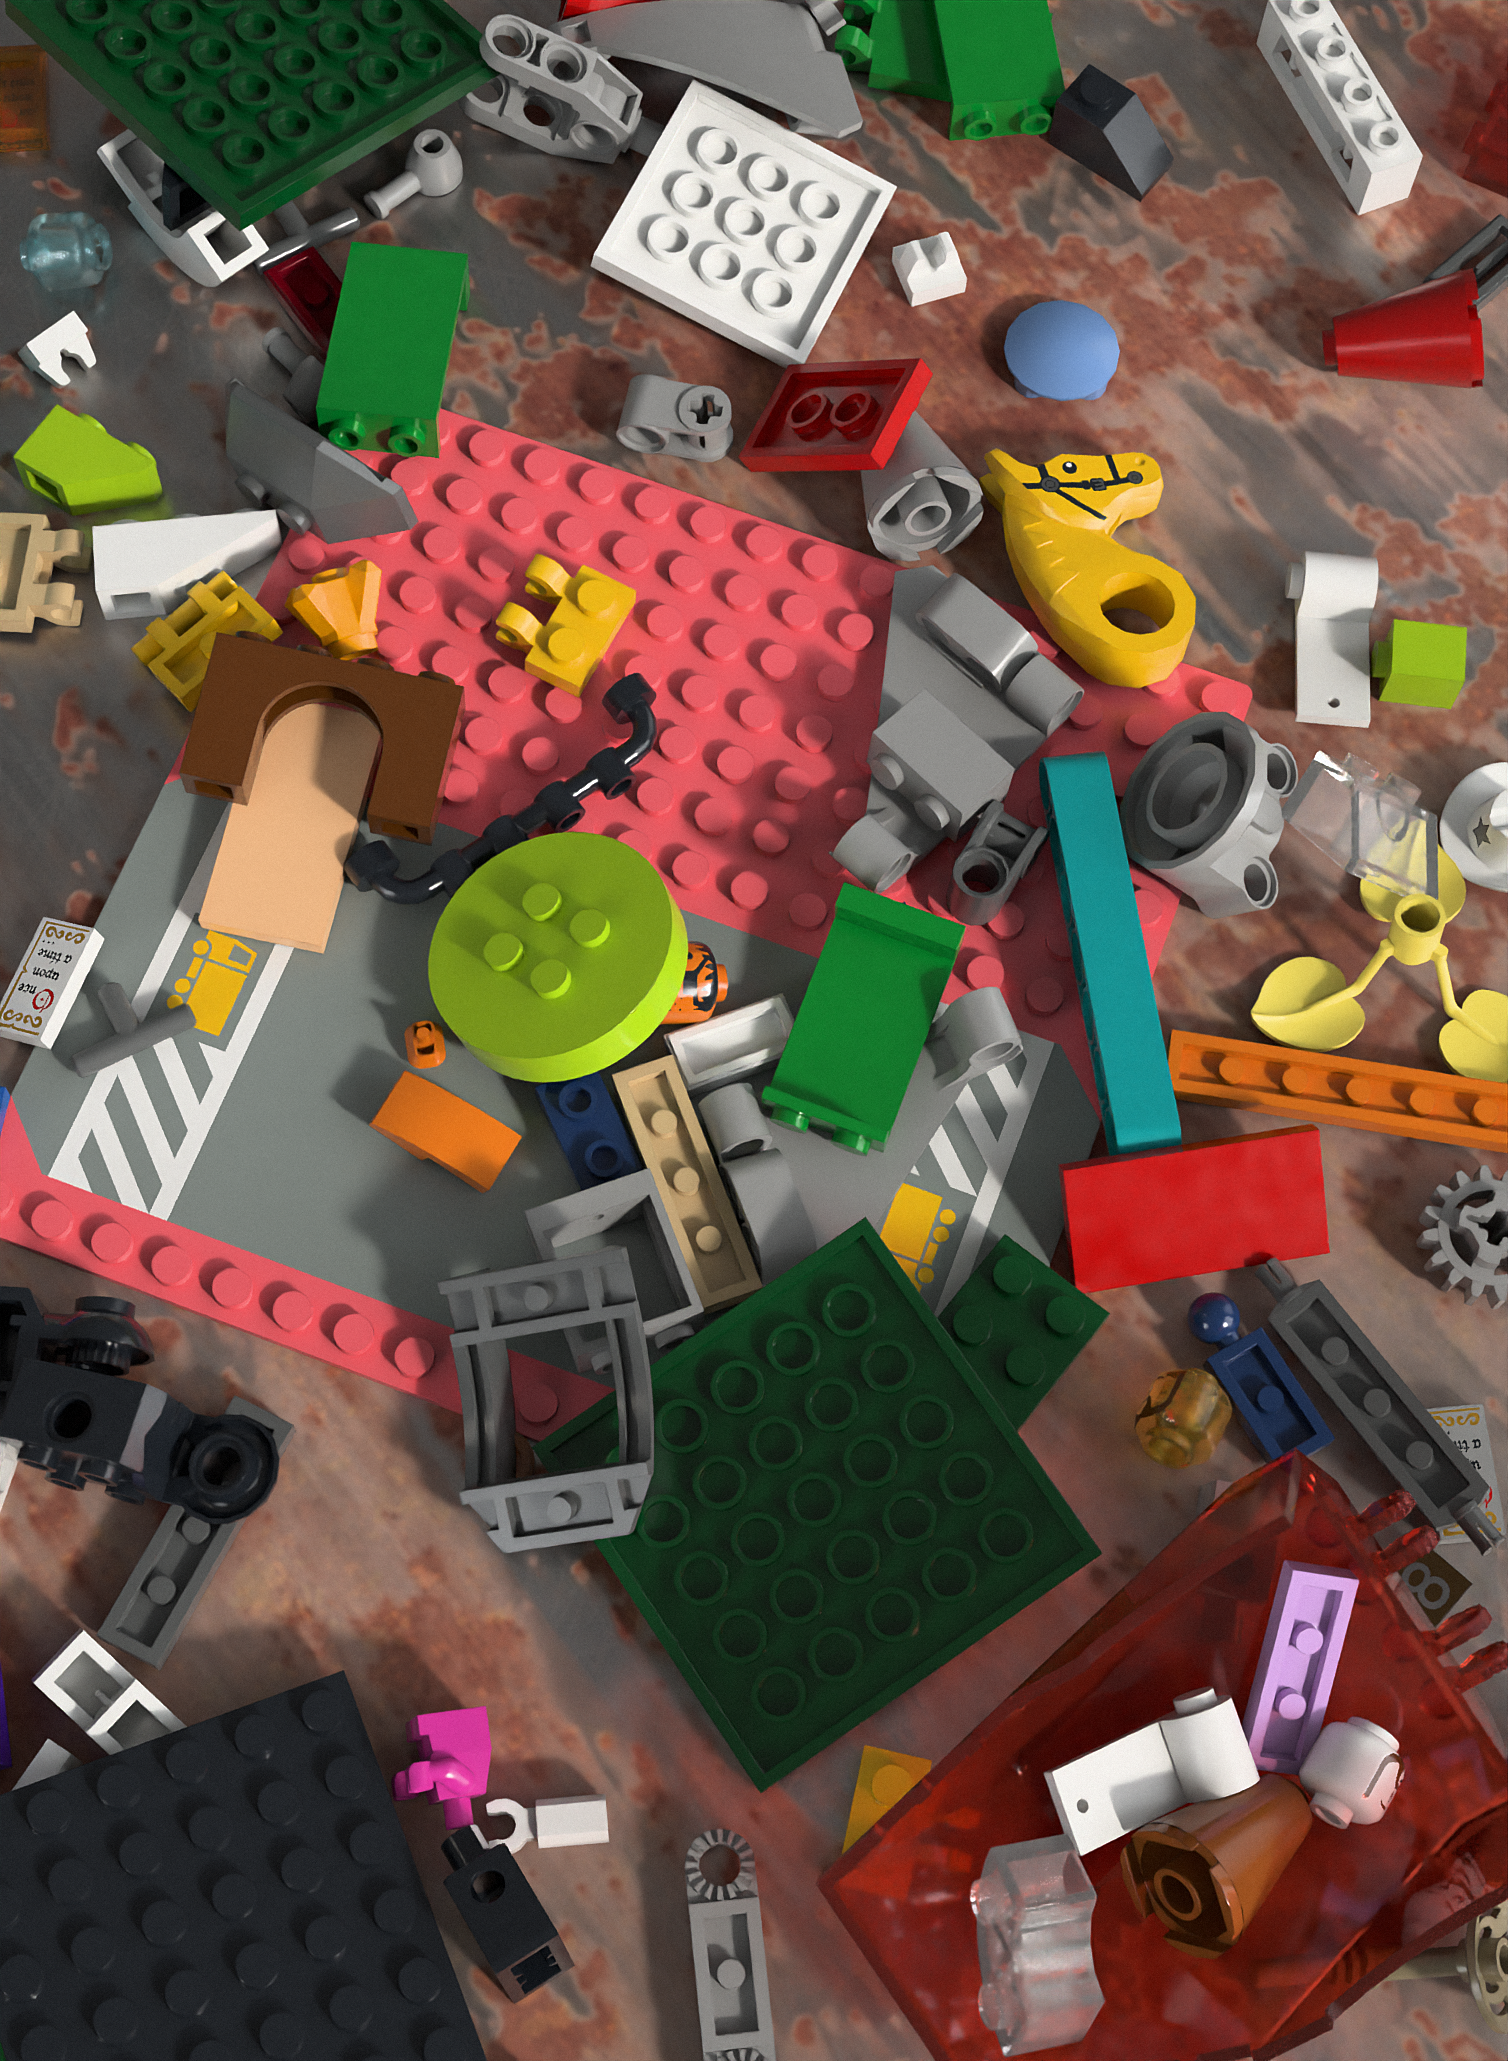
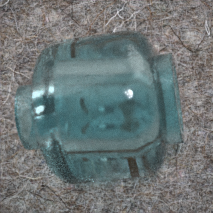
[20,211,113,291]

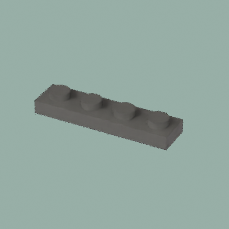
[96,1395,296,1671]

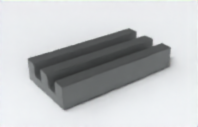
[1422,213,1508,312]

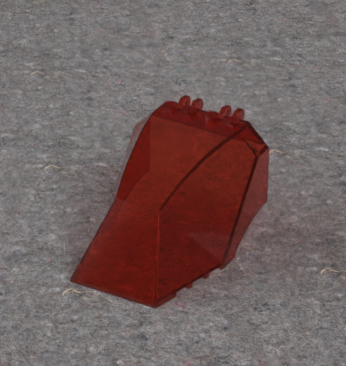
[816,1447,1508,2061]

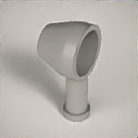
[364,129,463,220]
[262,327,324,424]

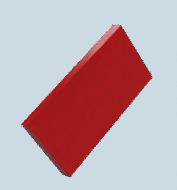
[1058,1123,1330,1294]

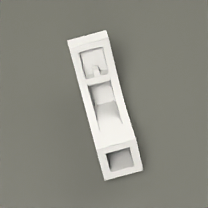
[96,129,269,287]

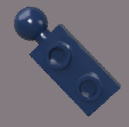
[535,1071,643,1192]
[1187,1292,1335,1477]

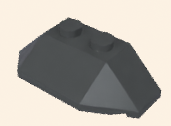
[225,377,418,544]

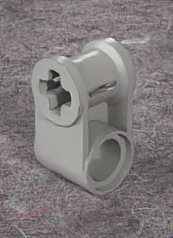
[616,374,733,462]

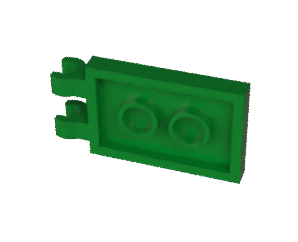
[834,0,1053,102]

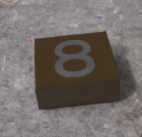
[1374,1538,1473,1637]

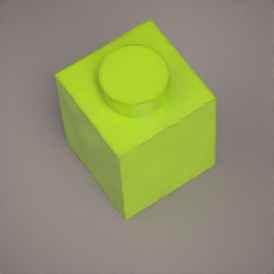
[1370,619,1467,709]

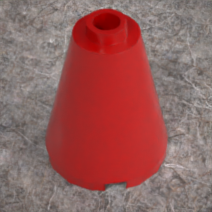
[1322,268,1484,389]

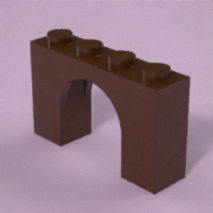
[179,631,466,846]

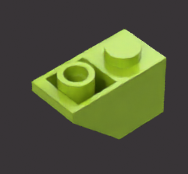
[13,404,163,516]

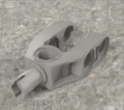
[457,14,666,164]

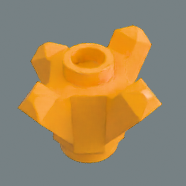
[284,559,382,661]

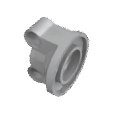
[1120,712,1298,919]

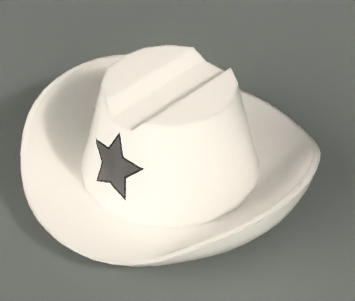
[1440,762,1508,893]

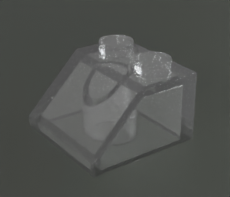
[1281,750,1438,900]

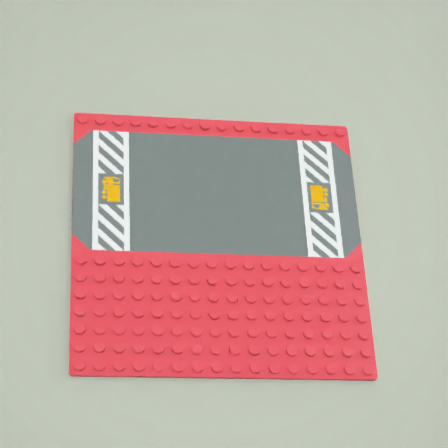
[0,408,1253,1443]

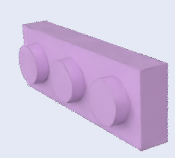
[1242,1560,1359,1775]

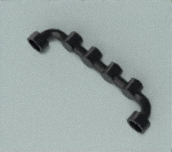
[344,673,657,905]

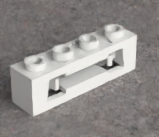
[1256,0,1423,215]

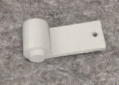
[1285,551,1379,728]
[1044,1686,1260,1857]

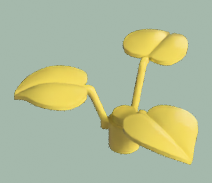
[1250,821,1508,1084]

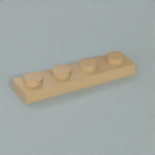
[611,1054,763,1315]

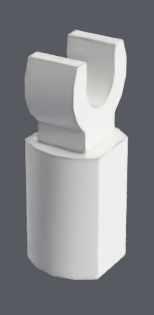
[486,1793,609,1854]

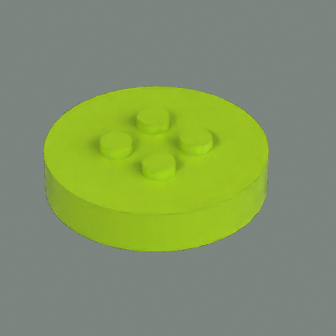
[428,832,688,1082]

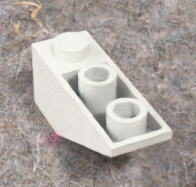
[92,508,283,620]

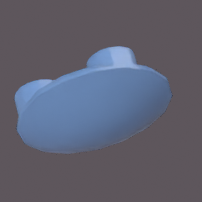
[1004,300,1120,401]

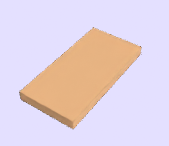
[198,703,383,954]

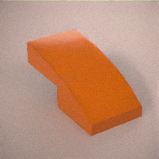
[369,1070,522,1193]

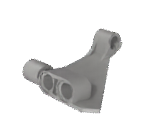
[546,0,863,139]
[828,565,1085,894]
[698,987,1024,1287]

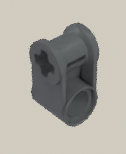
[946,800,1050,925]

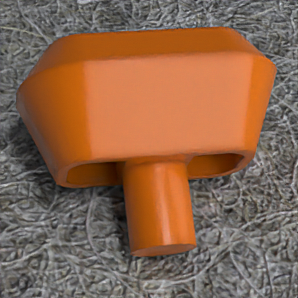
[404,1020,446,1069]

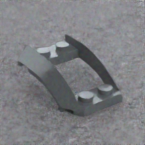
[438,1245,654,1553]

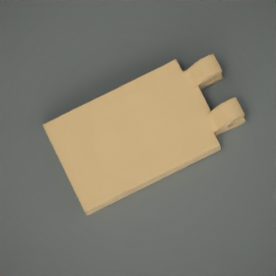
[0,512,93,633]

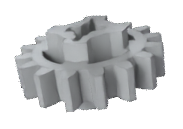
[1416,1165,1508,1309]

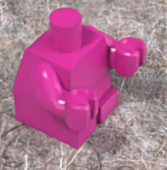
[391,1706,492,1830]

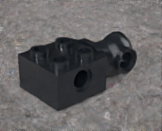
[0,1286,155,1424]
[0,1357,280,1524]

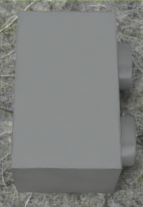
[866,687,1015,843]

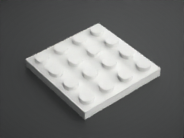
[591,79,897,368]

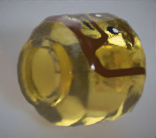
[1134,1368,1232,1470]

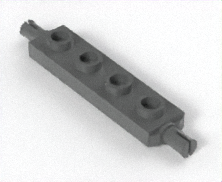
[1254,1257,1506,1556]

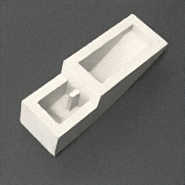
[31,1628,187,1755]

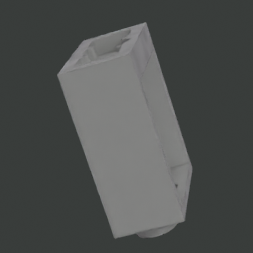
[524,1168,704,1375]

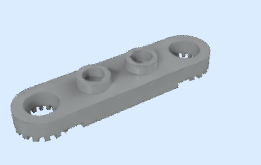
[685,1828,776,2061]

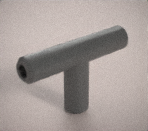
[251,200,360,275]
[70,982,197,1078]

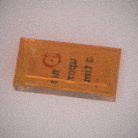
[0,44,50,153]

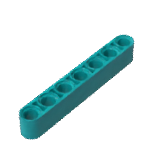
[1039,751,1182,1156]

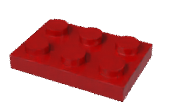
[738,358,933,472]

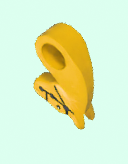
[979,448,1196,688]

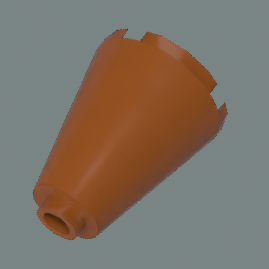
[1120,1774,1312,1959]

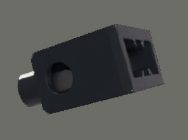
[441,1825,575,2004]

